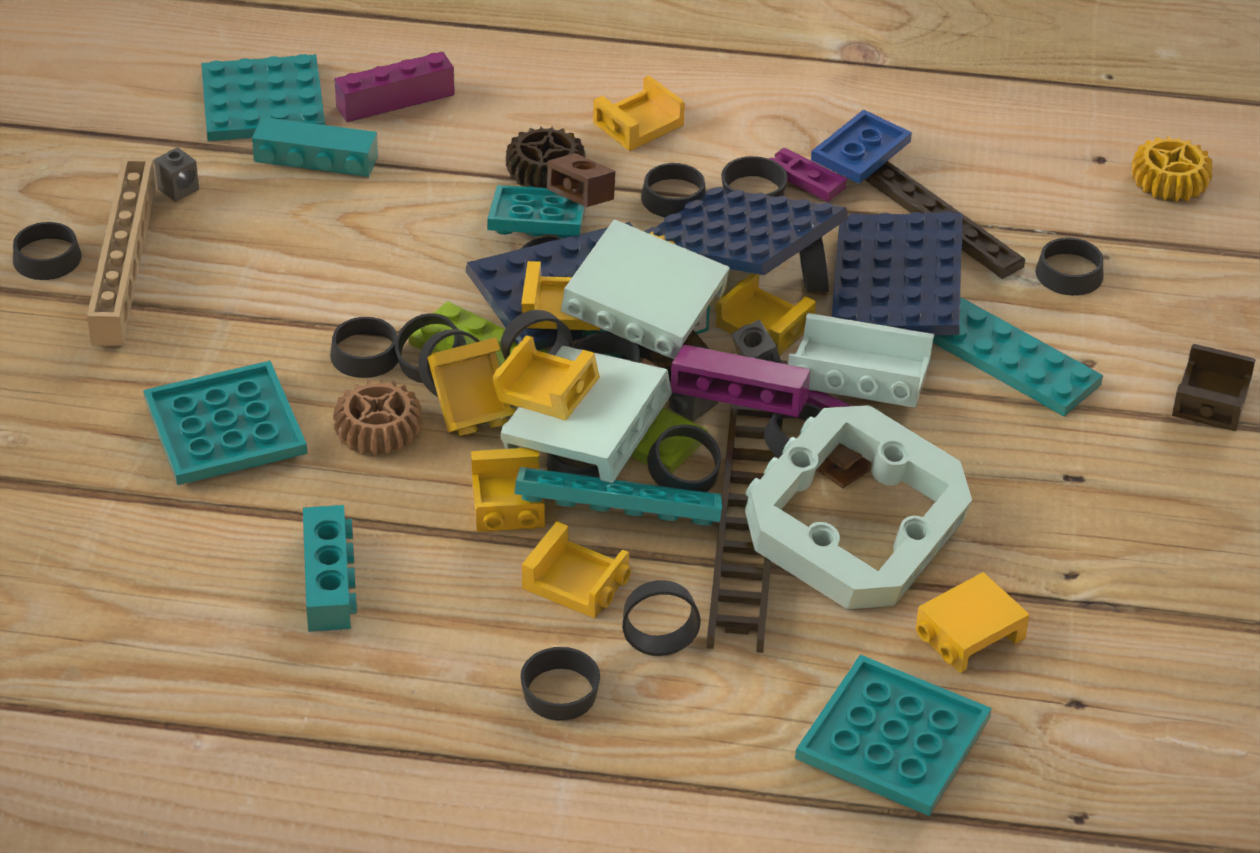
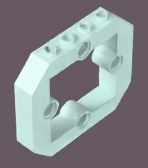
[745,405,972,610]

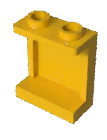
[593,75,685,151]
[521,261,601,330]
[715,273,816,356]
[493,335,600,420]
[427,337,516,437]
[471,448,545,532]
[522,521,632,619]
[916,572,1030,673]

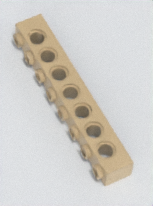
[87,157,156,346]

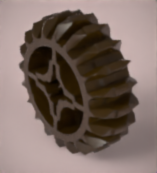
[505,126,586,188]

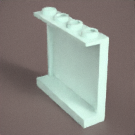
[561,219,730,359]
[788,313,934,408]
[501,346,672,483]

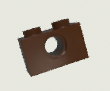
[547,153,616,207]

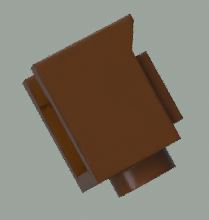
[819,443,872,489]

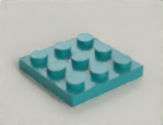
[487,185,586,238]

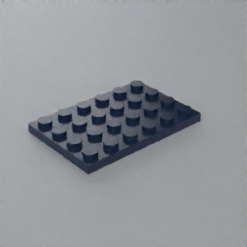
[644,187,849,275]
[832,211,962,335]
[465,222,633,350]

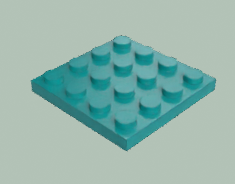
[201,54,325,141]
[143,361,308,485]
[795,654,992,816]

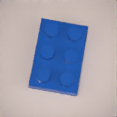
[811,109,912,184]

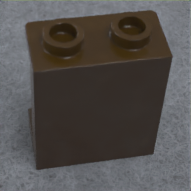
[1172,344,1256,431]

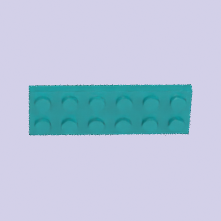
[933,297,1103,416]
[514,467,722,525]

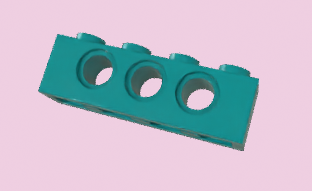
[303,505,357,632]

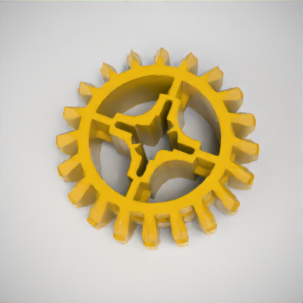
[1131,136,1213,202]

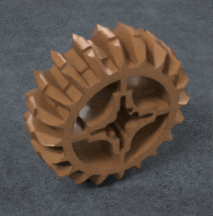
[333,380,423,456]

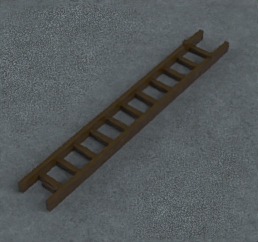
[707,360,788,653]

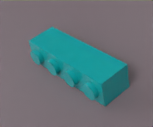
[252,117,378,177]

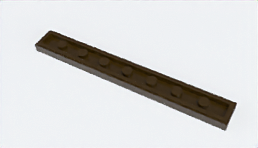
[865,161,1025,279]

